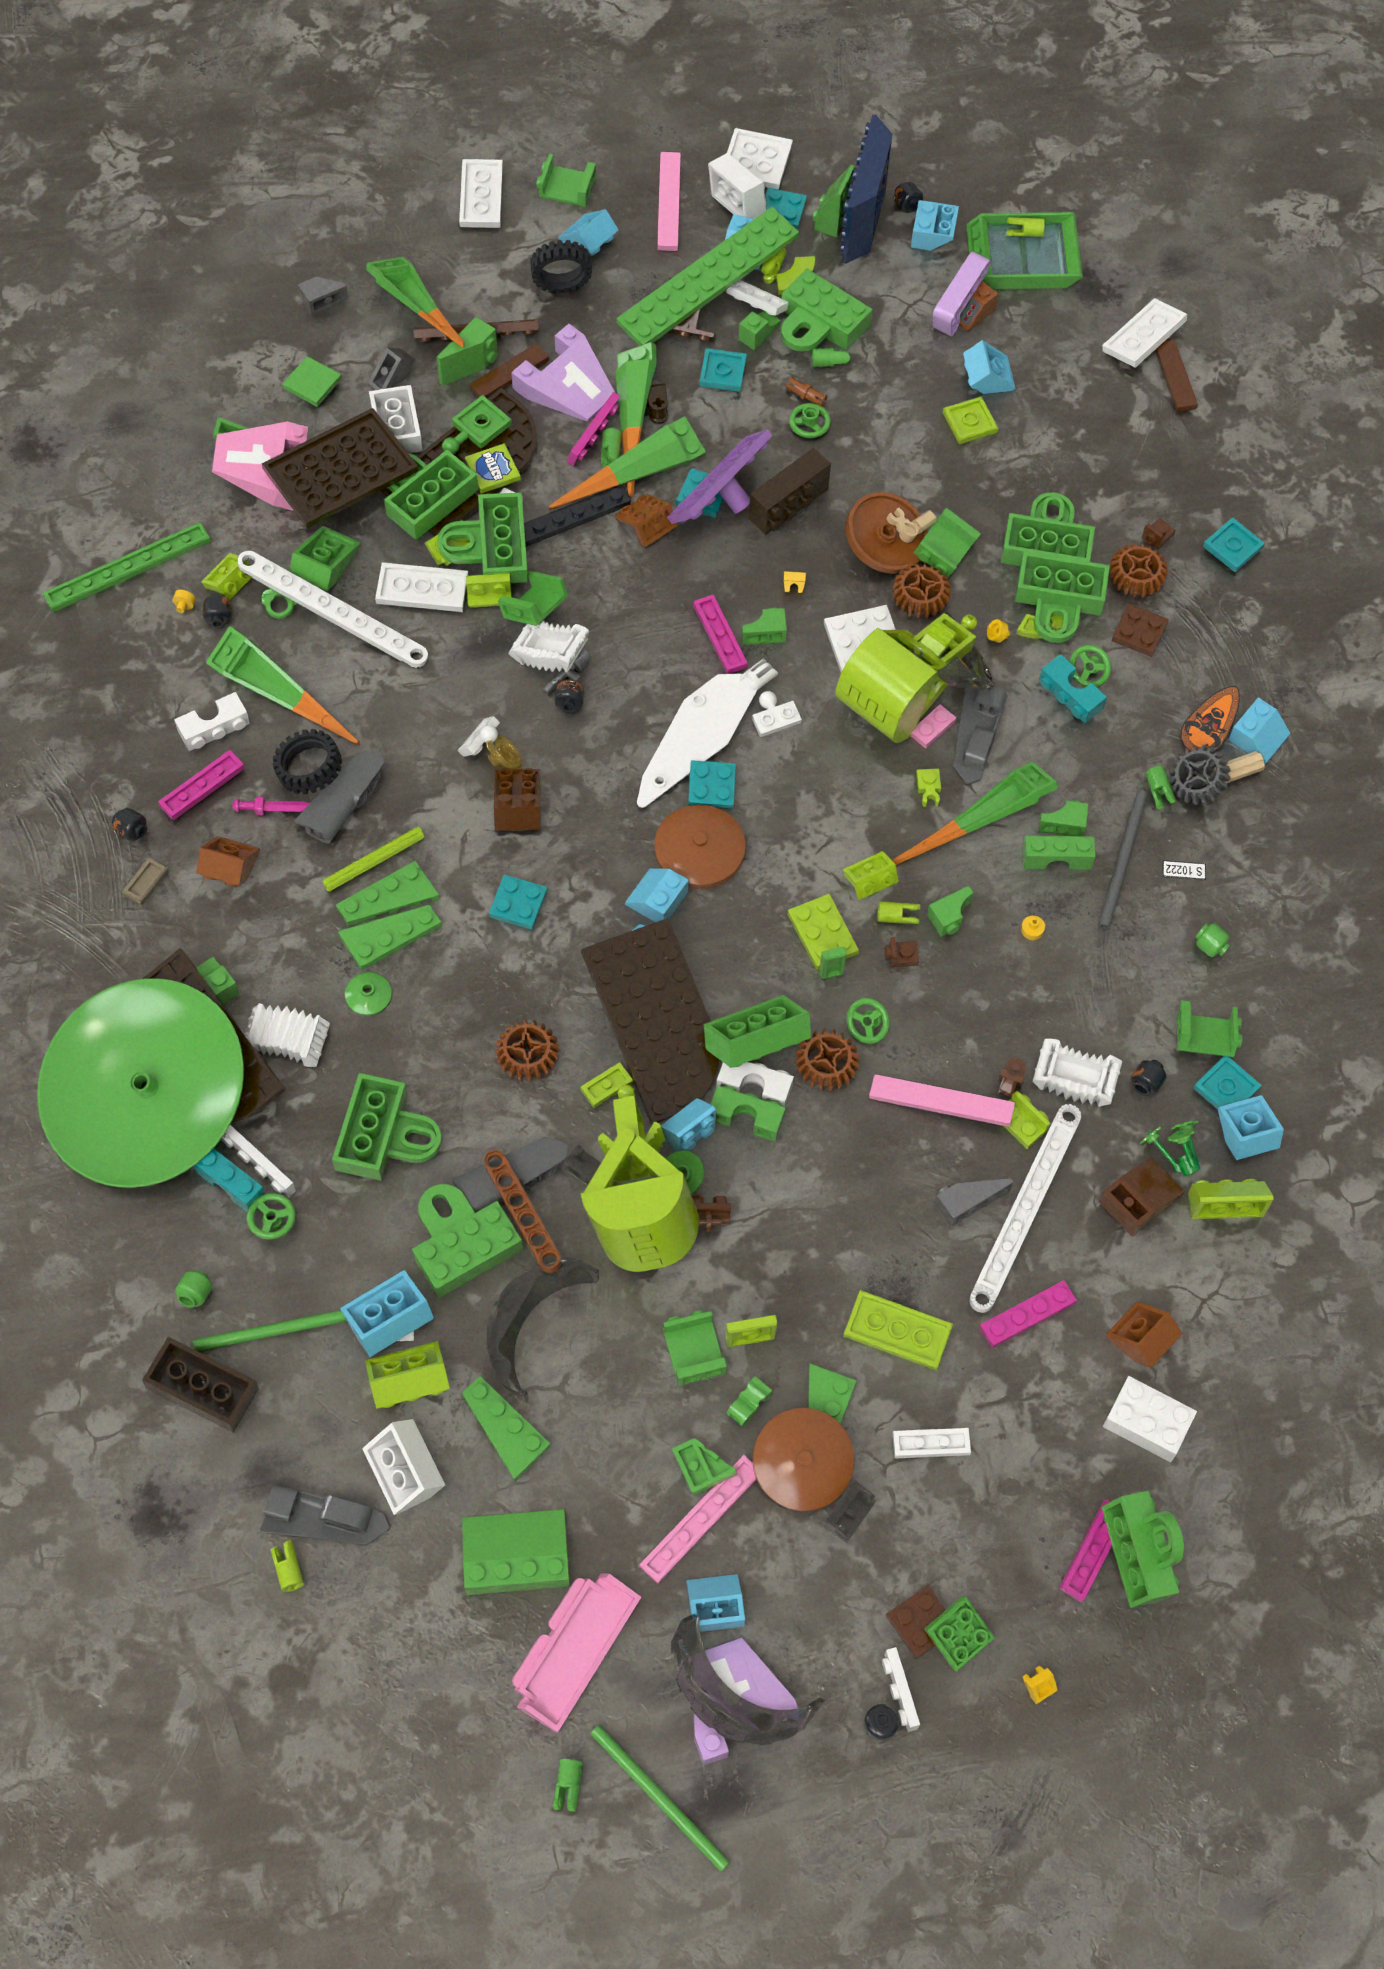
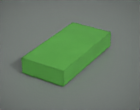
[819,947,847,979]

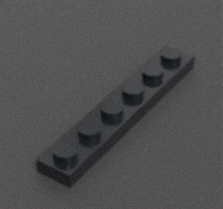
[524,485,631,547]

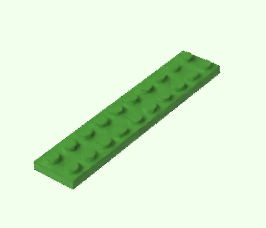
[616,207,799,346]

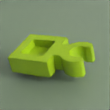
[916,769,941,807]

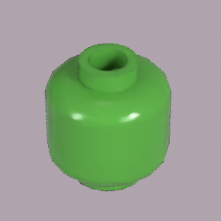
[1195,923,1230,957]
[175,1270,212,1308]

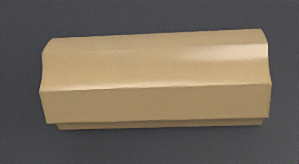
[1215,751,1265,783]

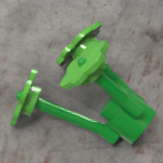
[1139,1121,1201,1176]

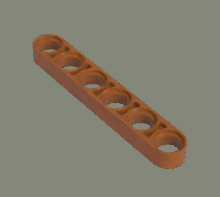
[484,1150,561,1273]

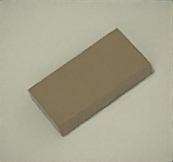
[122,858,169,906]

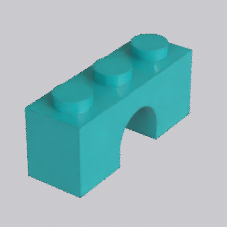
[1039,654,1107,723]
[194,1148,265,1212]

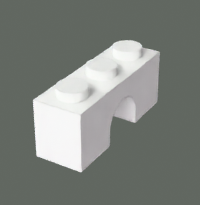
[174,692,250,751]
[716,1062,794,1107]

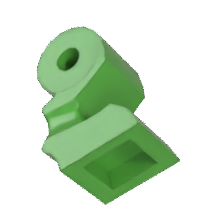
[726,1376,773,1427]

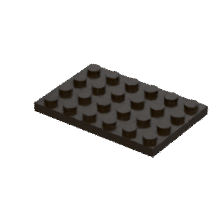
[262,408,419,528]

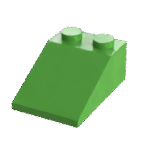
[812,165,855,237]
[437,317,498,386]
[289,526,361,591]

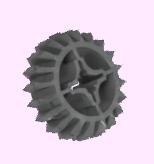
[1169,745,1231,805]

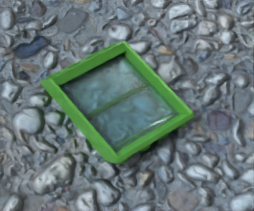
[966,212,1083,289]

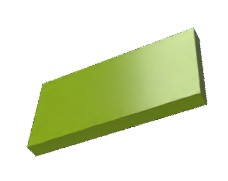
[843,1290,953,1371]

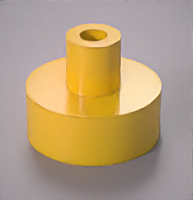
[172,590,196,613]
[987,619,1010,643]
[1021,916,1045,940]

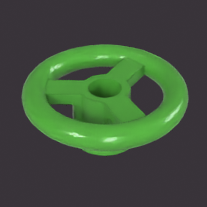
[789,403,831,438]
[1069,645,1111,687]
[847,998,890,1044]
[247,1193,296,1240]

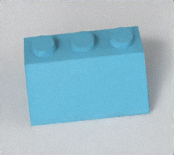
[340,1270,434,1357]

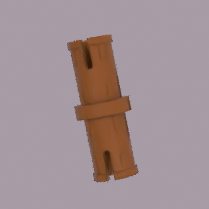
[785,377,828,407]

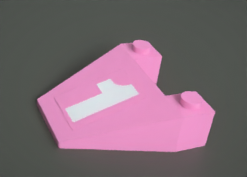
[212,421,308,511]

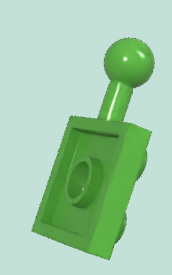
[442,395,512,454]

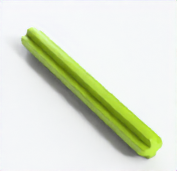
[322,827,424,891]

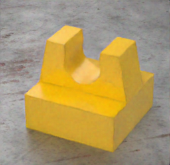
[783,571,806,593]
[1022,1666,1058,1704]

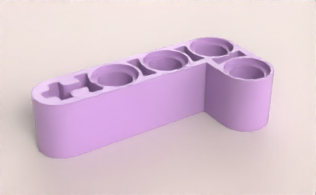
[933,251,991,337]

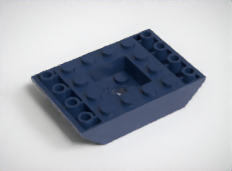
[840,115,893,264]

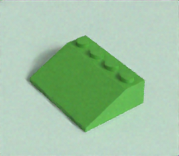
[462,1509,570,1595]

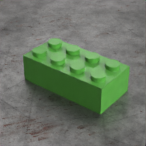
[704,995,811,1068]

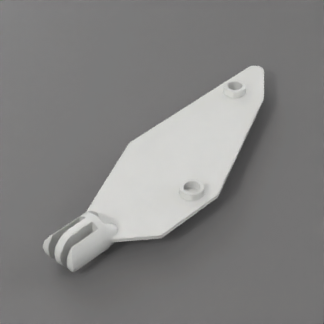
[637,658,778,808]

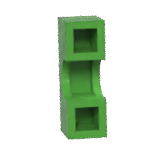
[1022,836,1095,870]
[711,1086,786,1142]

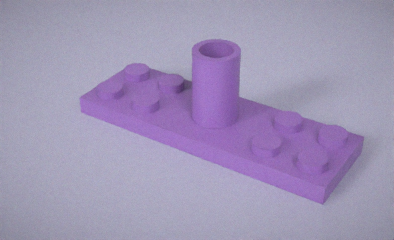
[667,429,772,524]

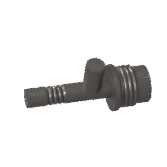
[542,648,592,695]

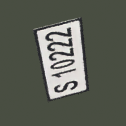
[1163,860,1206,880]

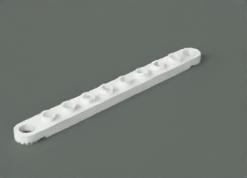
[238,551,428,668]
[969,1104,1081,1313]

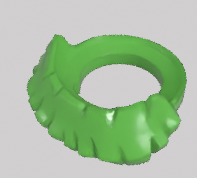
[261,588,297,619]

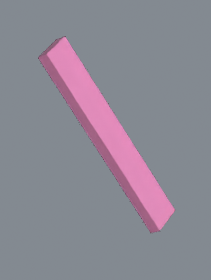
[658,152,680,251]
[869,1074,1015,1127]
[639,1455,756,1584]

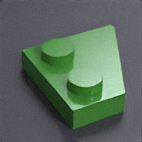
[672,1438,738,1496]

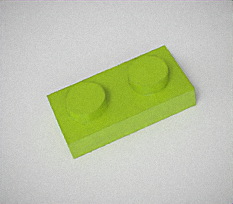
[580,1062,633,1108]

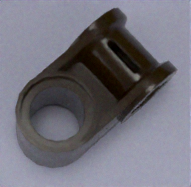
[646,383,668,424]

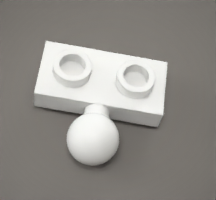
[752,691,802,737]
[458,716,500,757]

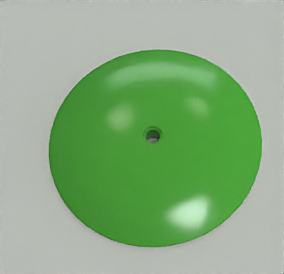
[37,979,244,1188]

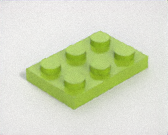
[787,894,859,971]

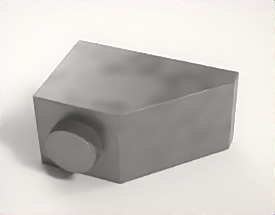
[298,277,348,315]
[368,347,415,390]

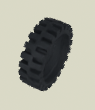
[530,240,592,293]
[272,729,342,795]

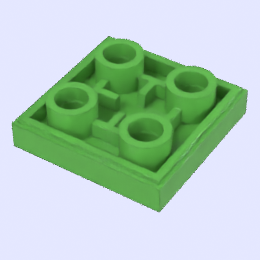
[282,356,342,407]
[924,1596,995,1671]

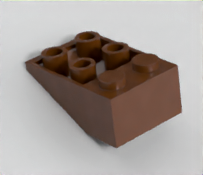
[494,768,541,831]
[1099,1157,1185,1237]

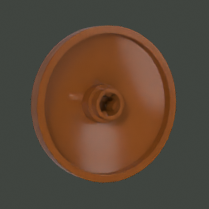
[845,492,928,574]
[654,805,745,889]
[752,1408,854,1511]

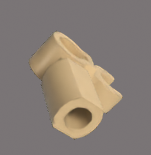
[886,508,937,543]

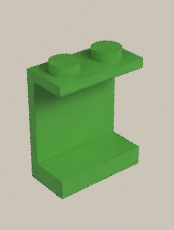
[536,153,596,207]
[913,508,981,578]
[498,571,568,626]
[1177,1000,1242,1057]
[663,1310,727,1386]

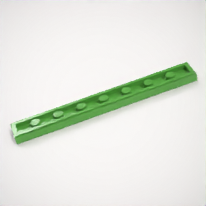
[43,522,211,613]

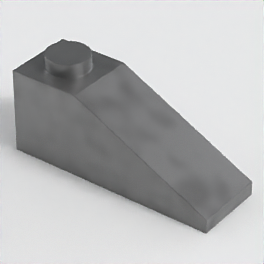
[935,1178,1013,1227]

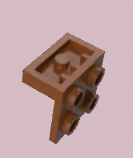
[615,494,678,547]

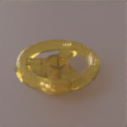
[486,734,522,770]

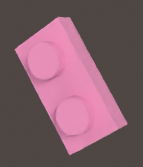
[911,704,956,749]

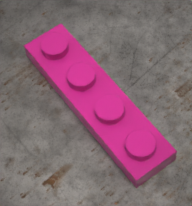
[566,392,620,466]
[693,594,748,674]
[158,750,245,821]
[979,1280,1077,1348]
[1059,1499,1112,1602]

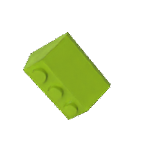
[1188,1179,1274,1219]
[365,1341,450,1409]

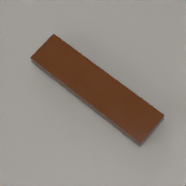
[1155,339,1198,412]
[470,343,549,399]

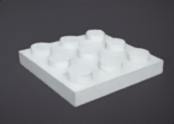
[727,128,793,190]
[824,605,896,672]

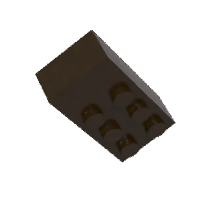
[749,448,831,535]
[142,1337,259,1433]

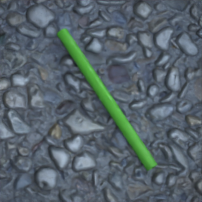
[193,1310,347,1351]
[590,1725,730,1872]

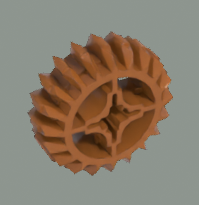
[1109,543,1168,599]
[892,563,951,619]
[495,1019,559,1082]
[795,1028,859,1091]

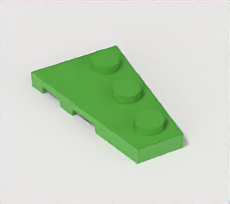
[808,1363,856,1425]

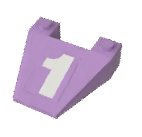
[511,324,615,422]
[693,1638,804,1766]

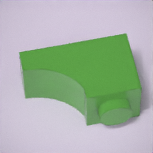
[738,311,781,350]
[741,608,787,645]
[1038,800,1088,836]
[927,886,973,937]
[196,957,240,1005]

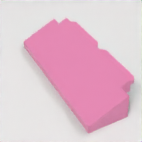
[512,1573,641,1732]

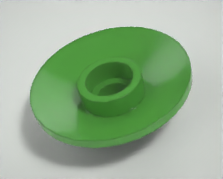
[345,972,392,1016]
[665,1150,704,1194]

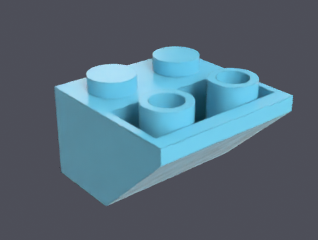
[911,200,959,251]
[661,1098,716,1152]
[686,1574,745,1633]

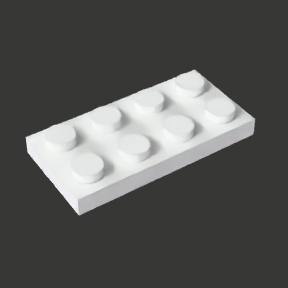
[459,159,503,228]
[1102,298,1187,368]
[375,563,469,612]

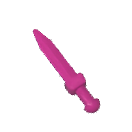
[232,797,310,815]

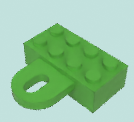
[781,269,873,351]
[384,450,479,540]
[437,492,527,583]
[1001,492,1095,566]
[1015,552,1110,643]
[332,1073,442,1181]
[412,1184,523,1299]
[1101,1490,1184,1608]

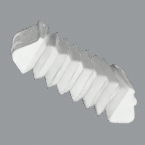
[509,621,589,672]
[245,1003,330,1067]
[1033,1039,1122,1107]

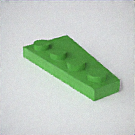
[336,861,439,926]
[338,905,442,971]
[462,1376,551,1481]

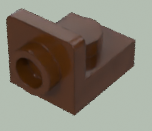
[1142,518,1176,550]
[885,937,919,967]

